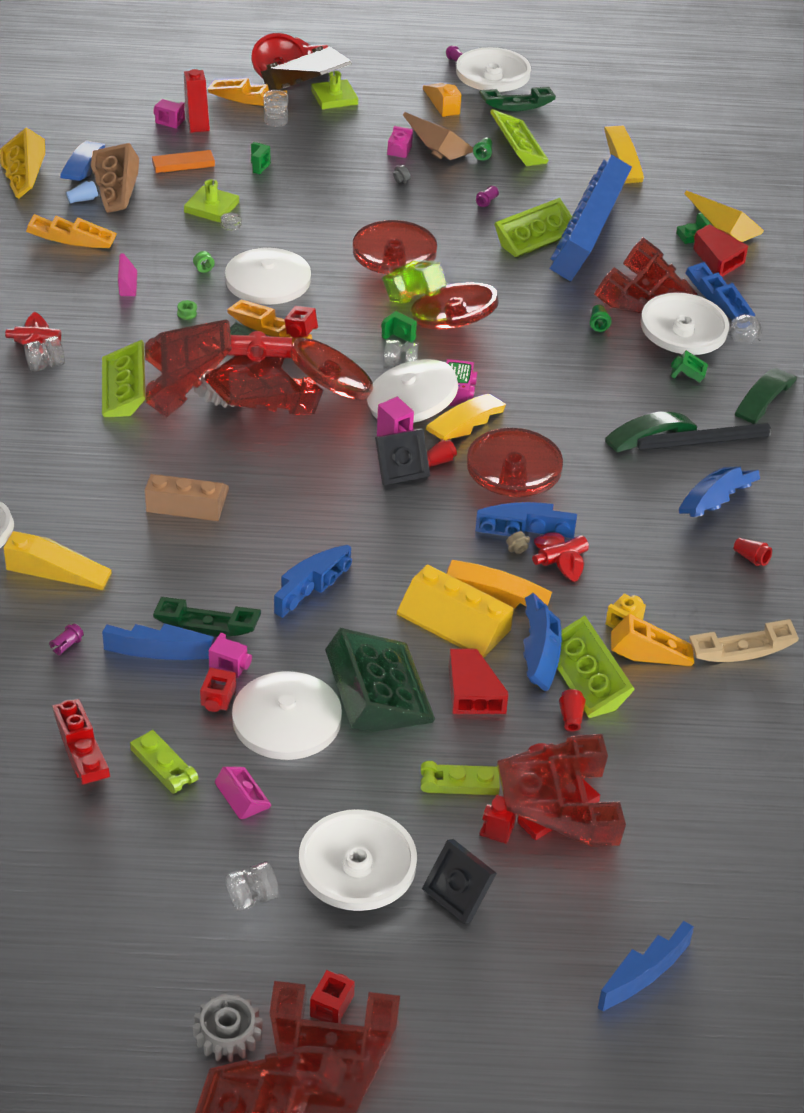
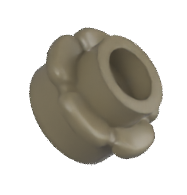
[506,531,530,554]

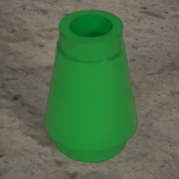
[473,138,492,161]
[590,305,611,332]

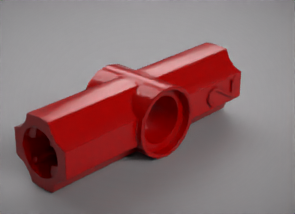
[222,331,292,362]

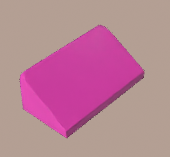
[118,253,137,296]
[215,767,271,819]

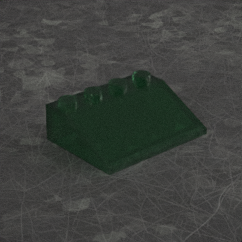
[325,628,435,732]

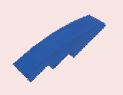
[60,141,105,181]
[685,262,755,323]
[102,623,214,660]
[598,921,694,1011]

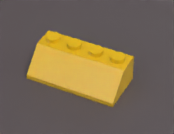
[397,564,514,658]

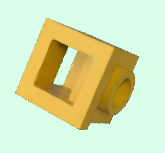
[605,593,646,629]

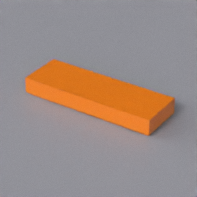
[152,150,215,173]

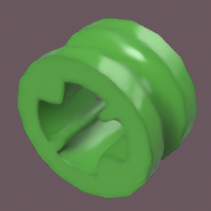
[193,251,215,273]
[177,300,197,320]

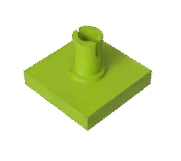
[311,71,358,109]
[184,179,239,223]

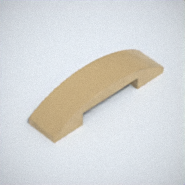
[689,619,799,662]

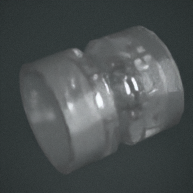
[263,90,289,127]
[24,336,65,372]
[384,339,419,369]
[225,861,279,911]

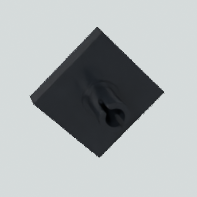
[375,428,430,485]
[422,839,497,924]

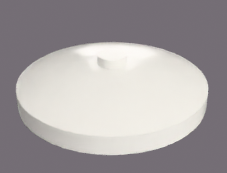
[456,48,531,92]
[225,248,311,305]
[640,293,729,355]
[367,359,458,423]
[232,671,342,760]
[299,809,417,911]

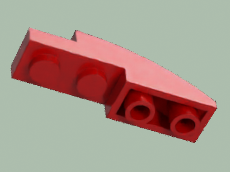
[52,699,110,785]

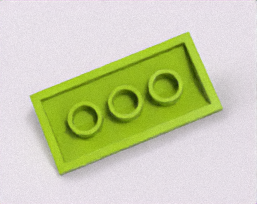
[490,109,549,166]
[494,198,572,257]
[102,340,145,417]
[557,615,635,718]

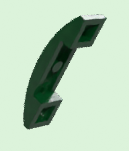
[479,87,556,111]
[735,368,797,424]
[605,412,697,452]
[153,596,261,637]

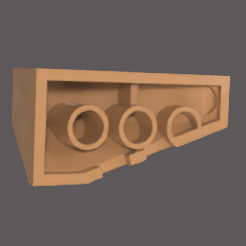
[403,112,473,160]
[91,143,139,213]

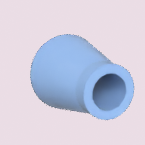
[66,180,98,204]

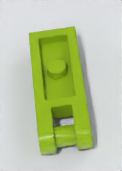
[130,730,198,794]
[421,761,500,795]

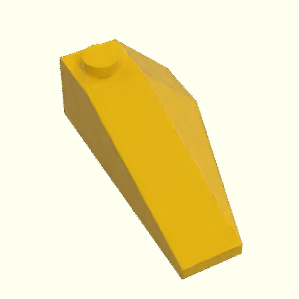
[0,127,45,199]
[684,190,764,242]
[3,531,112,590]

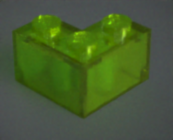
[382,259,448,304]

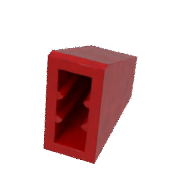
[184,69,210,133]
[693,224,748,277]
[449,649,508,714]

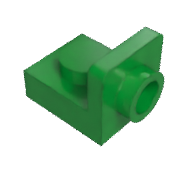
[251,142,271,175]
[676,213,710,244]
[381,311,417,343]
[670,350,708,383]

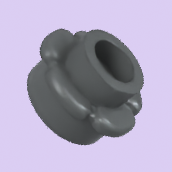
[393,165,411,184]

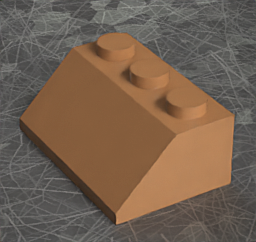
[145,474,229,521]

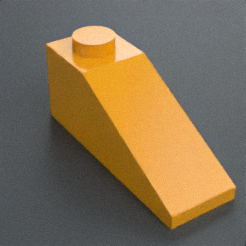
[423,83,461,117]
[611,614,694,666]

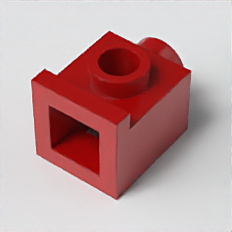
[284,306,318,338]
[200,667,236,712]
[479,794,518,844]
[310,970,355,1028]

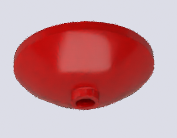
[251,33,307,78]

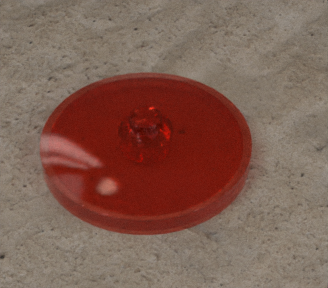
[353,220,437,275]
[411,282,499,329]
[289,338,373,400]
[467,428,563,497]

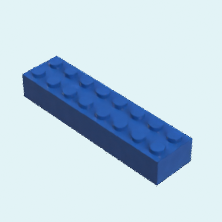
[549,154,632,282]

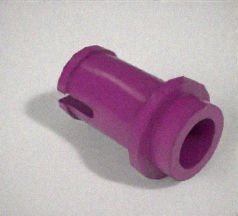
[446,45,463,62]
[476,185,499,207]
[49,623,84,655]

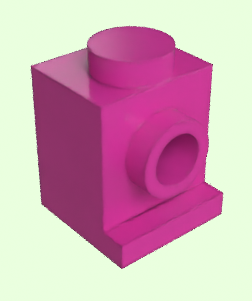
[153,99,185,128]
[387,126,413,158]
[209,633,252,678]

